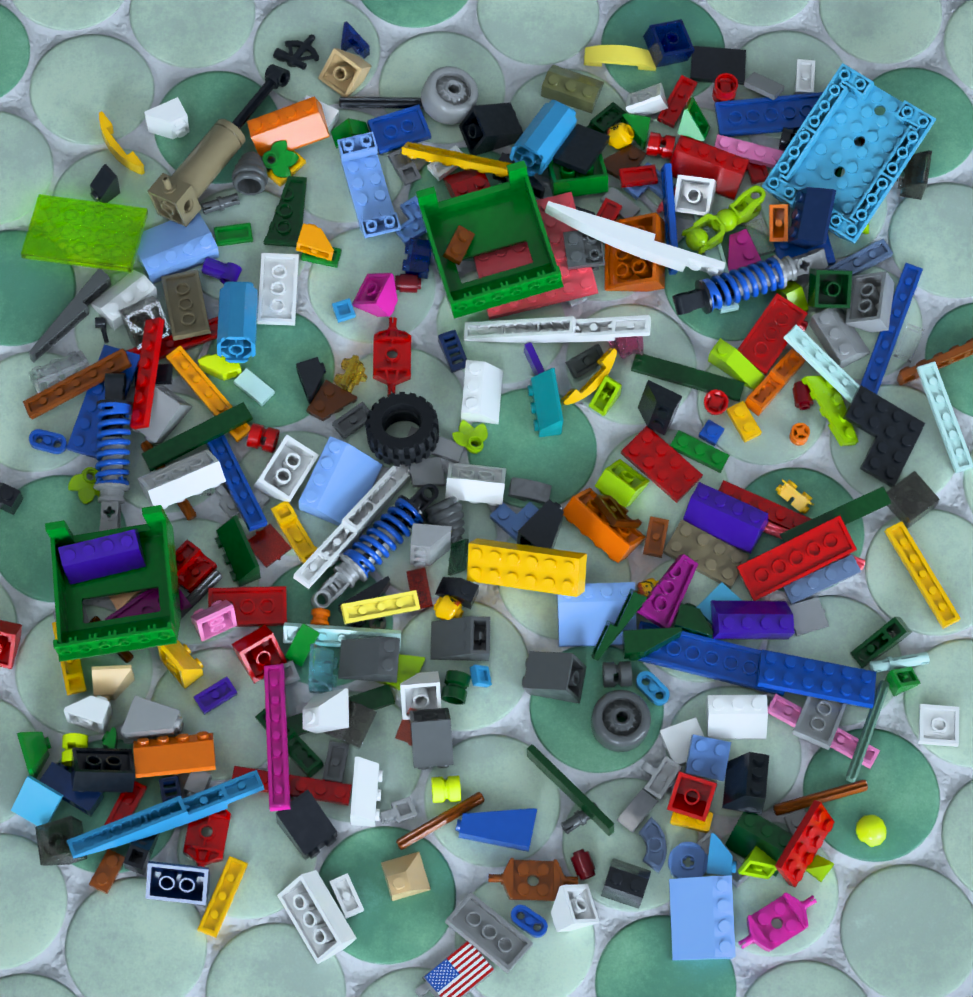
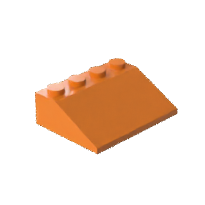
[605,212,665,292]

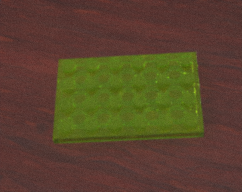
[21,194,148,273]

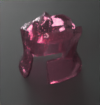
[609,336,644,359]

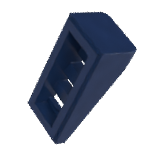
[438,329,467,373]
[159,776,183,802]

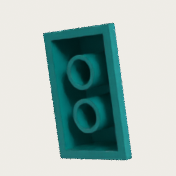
[527,368,563,437]

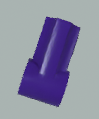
[202,257,242,284]

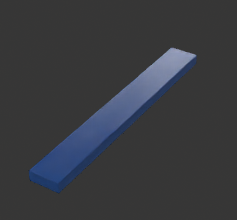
[860,263,923,394]

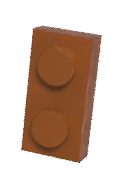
[443,225,475,265]
[643,516,669,558]
[89,849,125,894]

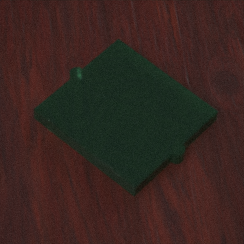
[447,539,469,576]

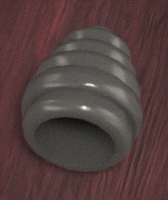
[232,151,269,195]
[425,496,465,543]

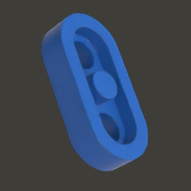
[29,429,67,454]
[511,905,548,938]

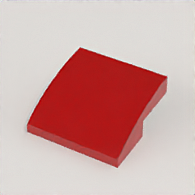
[175,539,217,593]

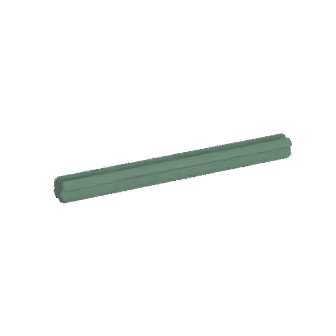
[845,680,890,783]

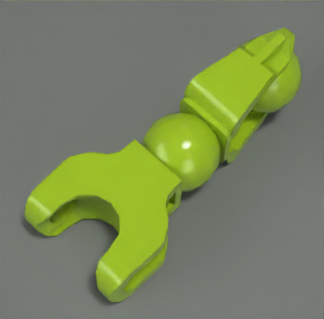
[681,185,766,255]

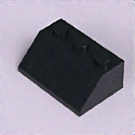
[71,748,136,793]
[722,752,769,815]

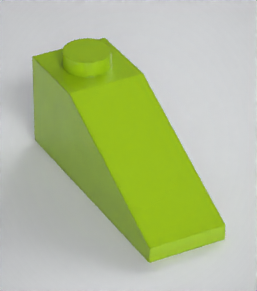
[708,338,765,391]

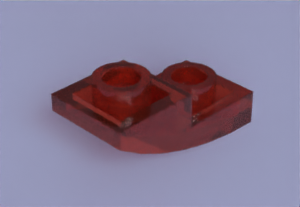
[406,567,433,609]

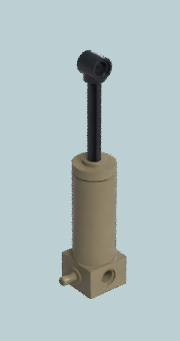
[147,64,290,227]

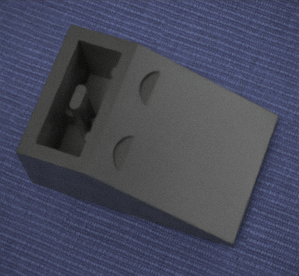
[430,616,490,661]

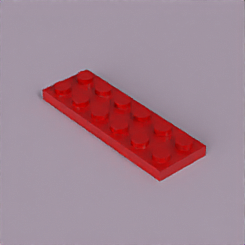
[736,515,857,601]

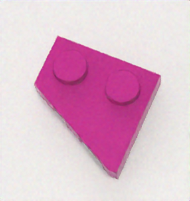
[728,229,761,272]

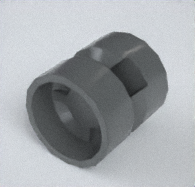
[602,661,632,688]

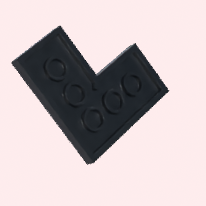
[843,385,925,487]

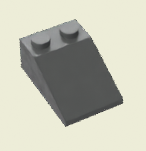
[338,637,400,683]

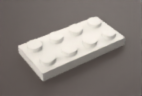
[257,253,299,326]

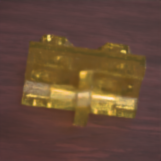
[334,355,368,393]

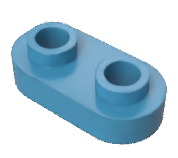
[636,671,670,706]

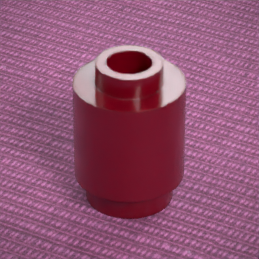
[395,274,421,293]
[792,381,814,410]
[570,849,596,880]

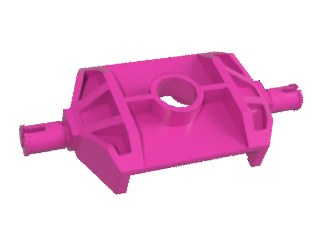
[738,892,817,952]

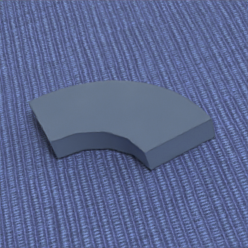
[638,817,667,873]

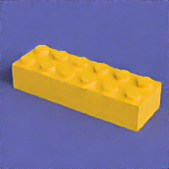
[467,538,587,597]

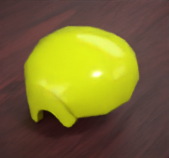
[855,815,887,847]

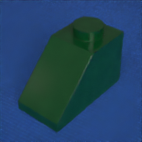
[674,603,713,638]

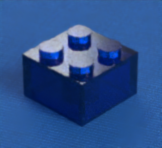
[643,19,695,67]

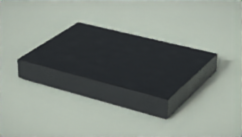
[690,46,746,85]
[553,124,610,175]

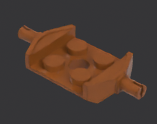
[488,858,578,901]

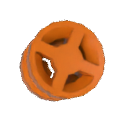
[789,423,810,446]
[310,608,331,625]

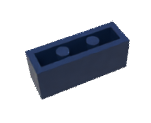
[39,762,104,817]

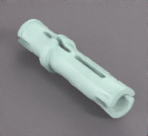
[869,651,929,673]

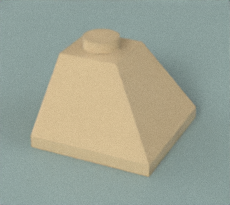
[318,48,372,97]
[91,665,135,702]
[381,852,431,901]

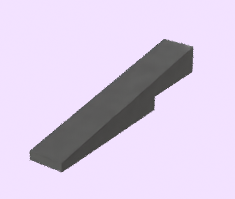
[29,267,111,363]

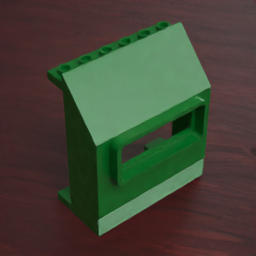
[416,160,564,319]
[45,505,181,662]

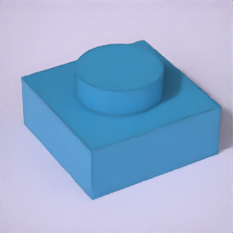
[332,298,356,323]
[469,665,492,688]

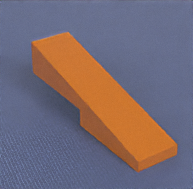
[745,349,806,416]

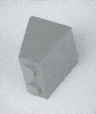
[127,384,193,444]
[121,696,184,744]

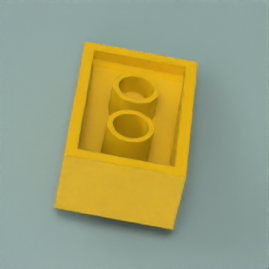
[157,640,204,689]

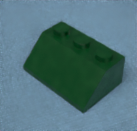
[214,515,261,587]
[725,812,793,877]

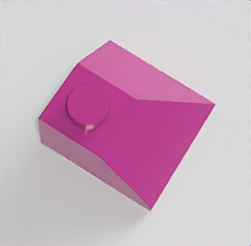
[352,273,398,317]

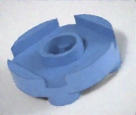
[668,842,708,879]

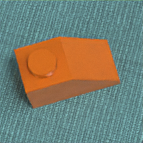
[769,204,790,242]

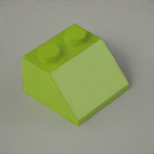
[595,459,650,508]

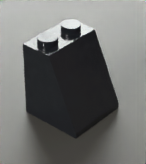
[459,102,523,156]
[517,499,564,549]
[275,789,337,860]
[601,858,651,909]

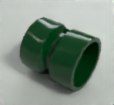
[441,670,471,705]

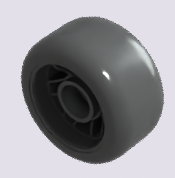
[591,690,651,752]

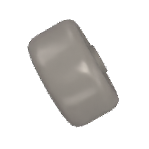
[421,66,478,124]

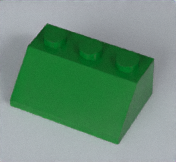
[547,153,608,197]

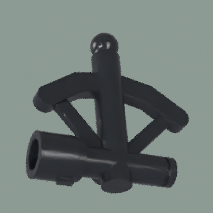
[273,34,319,70]

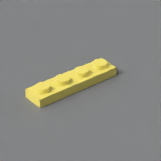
[340,590,420,624]

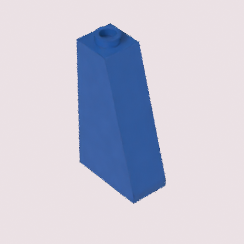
[455,808,537,852]

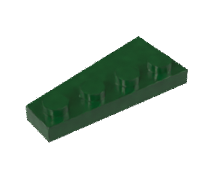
[263,176,307,247]

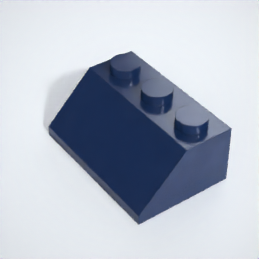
[788,187,836,249]
[145,861,210,905]

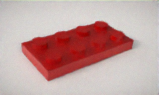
[737,293,808,375]
[621,426,703,503]
[208,586,287,627]
[775,800,835,887]

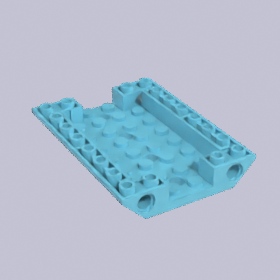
[761,63,936,244]

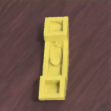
[584,45,657,71]

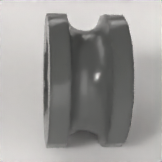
[369,617,386,629]

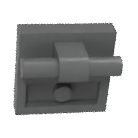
[563,231,605,271]

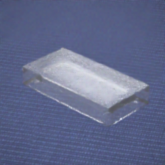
[744,218,776,257]
[894,322,925,363]

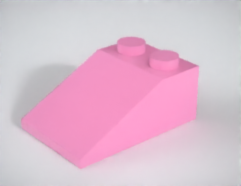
[191,600,237,642]

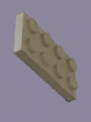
[161,269,211,341]
[663,519,749,589]

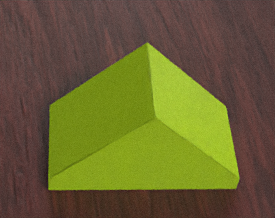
[776,281,809,312]
[589,375,622,416]
[738,846,777,879]

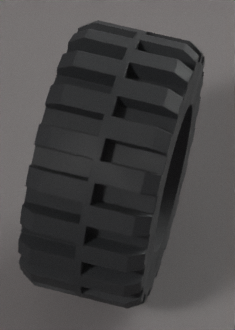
[365,392,439,467]

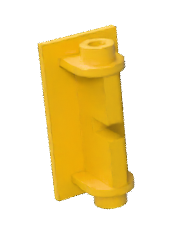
[776,479,814,514]

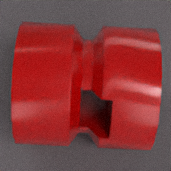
[712,73,738,102]
[646,132,676,160]
[704,389,729,415]
[247,423,280,453]

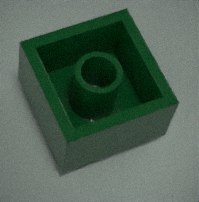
[807,268,852,308]

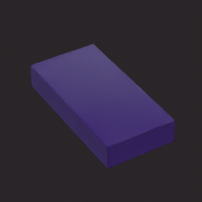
[524,342,545,376]

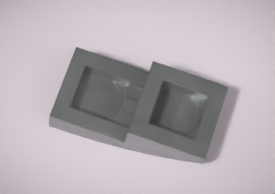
[388,148,422,186]
[508,477,552,505]
[617,789,658,833]

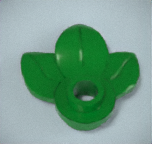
[262,141,299,178]

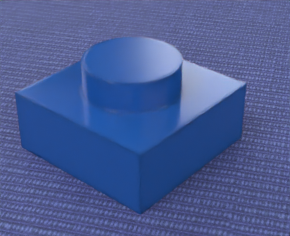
[698,419,725,446]

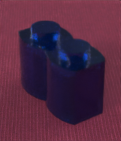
[402,238,432,279]

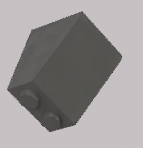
[522,651,586,703]
[409,708,454,770]

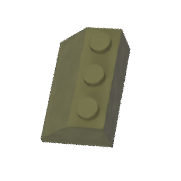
[541,65,604,114]

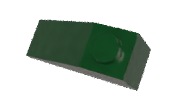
[850,617,912,668]
[622,627,682,661]

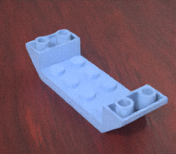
[337,132,401,238]

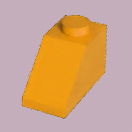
[296,223,334,261]

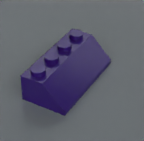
[683,482,768,554]
[58,529,146,585]
[710,600,795,639]

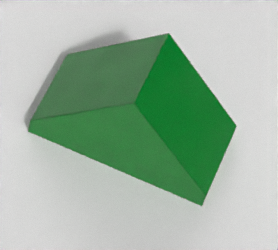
[621,113,651,150]
[331,118,369,149]
[885,667,921,696]

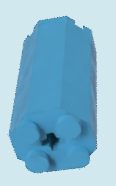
[509,100,577,176]
[217,282,258,363]

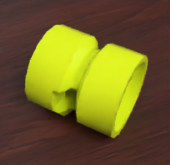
[61,733,88,767]
[431,775,461,803]

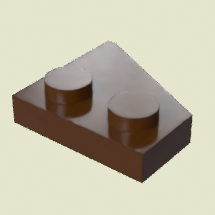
[603,144,646,180]
[306,380,357,421]
[593,495,642,528]

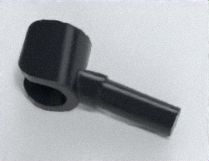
[95,317,109,343]

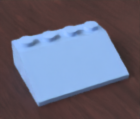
[129,212,219,284]
[298,436,383,526]
[556,582,637,647]
[669,876,735,960]

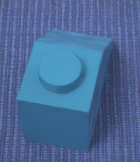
[707,833,737,876]

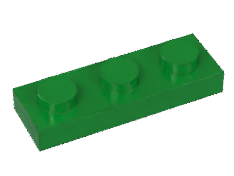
[670,430,730,473]

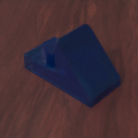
[341,21,370,58]

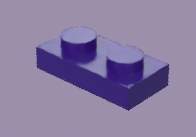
[193,676,238,715]

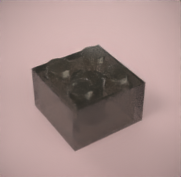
[119,296,172,349]
[887,471,940,529]

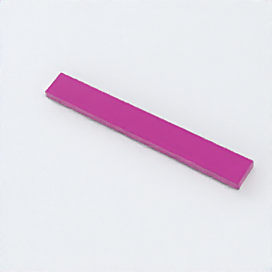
[264,664,290,812]

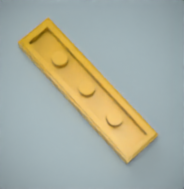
[197,856,248,938]

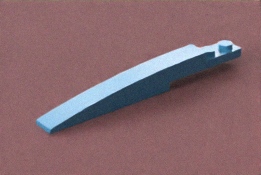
[66,770,265,859]

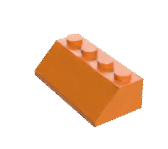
[247,96,330,159]
[563,487,646,563]
[133,731,216,778]

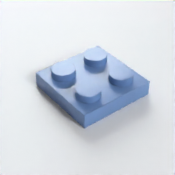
[685,734,731,781]

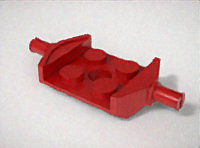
[373,317,411,397]
[183,809,231,867]

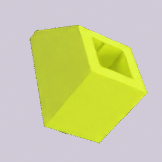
[198,354,241,381]

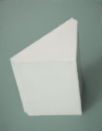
[626,83,668,116]

